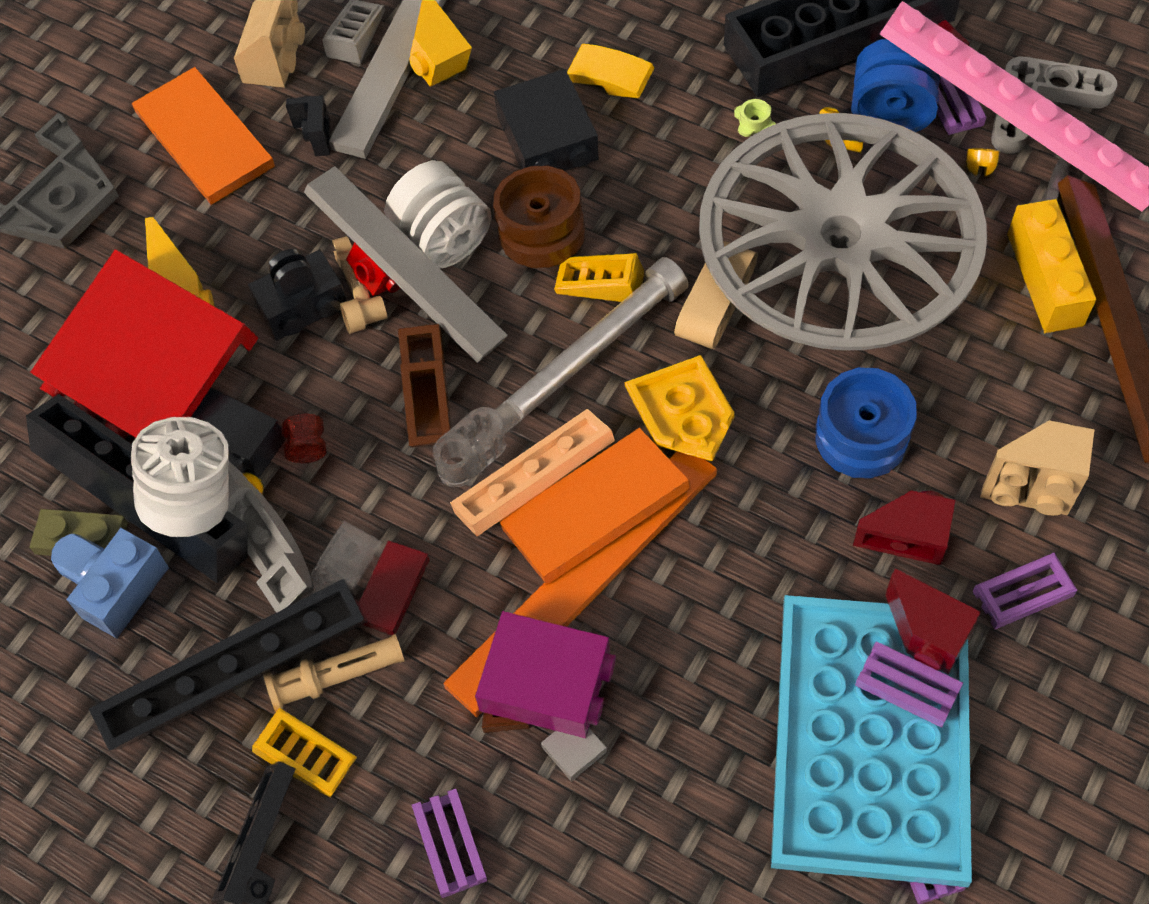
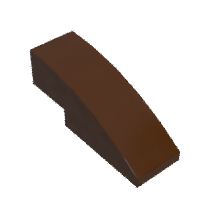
[398,324,452,448]

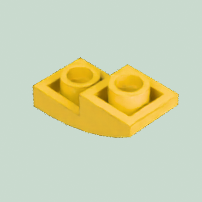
[567,44,654,98]

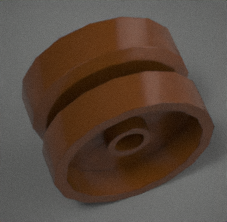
[493,166,585,268]

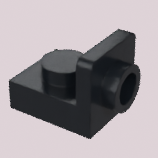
[286,95,331,157]

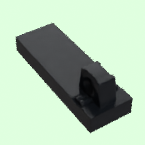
[211,761,296,904]

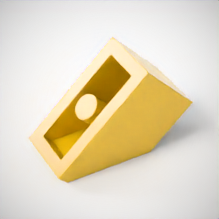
[409,0,472,87]

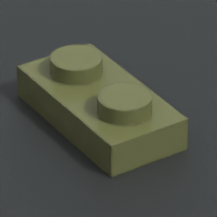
[29,509,128,556]

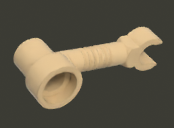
[332,236,387,334]

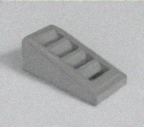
[322,0,385,64]

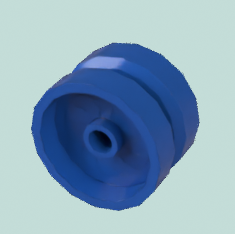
[851,39,940,132]
[815,367,917,479]

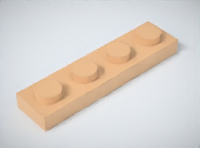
[450,409,615,537]

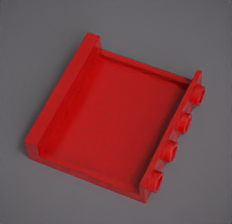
[30,249,259,440]

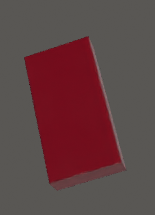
[359,540,430,635]

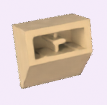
[234,0,305,88]
[980,420,1095,516]

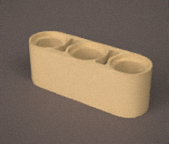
[674,241,758,349]

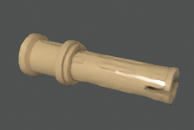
[263,634,404,712]

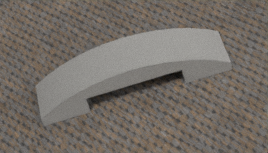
[228,462,312,613]

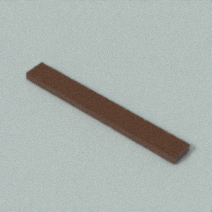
[1058,175,1149,464]

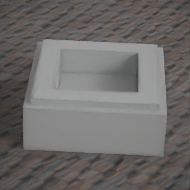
[541,728,607,782]

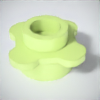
[734,99,775,137]

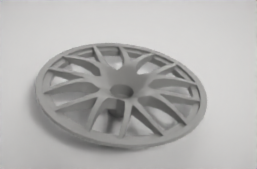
[699,113,987,351]

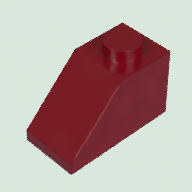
[853,490,956,565]
[885,568,980,675]

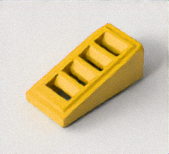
[554,253,644,302]
[252,707,357,798]

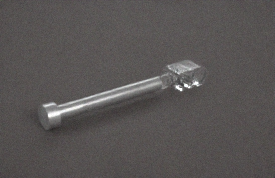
[433,257,688,487]

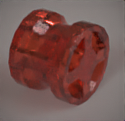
[282,413,327,464]

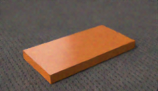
[131,67,275,205]
[499,428,690,585]

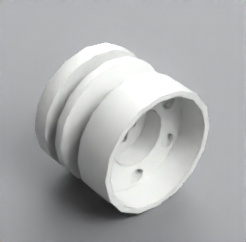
[384,160,492,268]
[131,417,229,537]

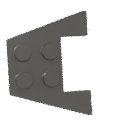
[0,113,119,249]

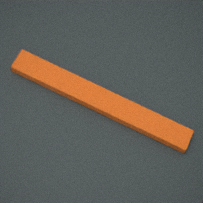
[443,451,717,717]

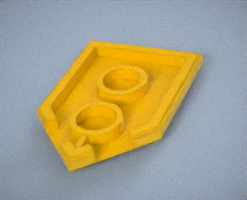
[624,355,735,461]

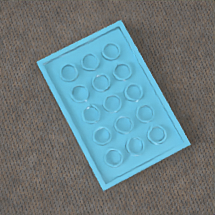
[771,595,972,887]

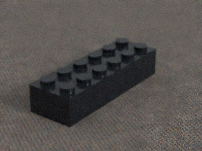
[724,0,960,97]

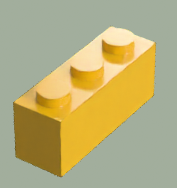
[1007,199,1096,333]

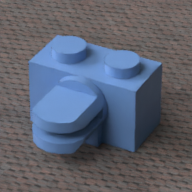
[51,528,169,639]

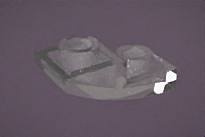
[299,521,382,601]

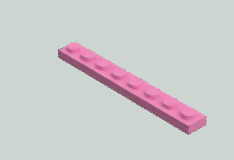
[880,1,1149,212]

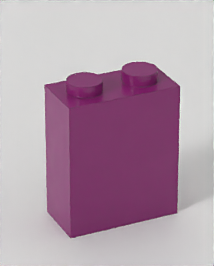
[475,611,616,739]

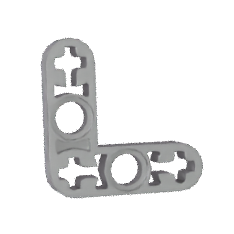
[991,56,1118,154]

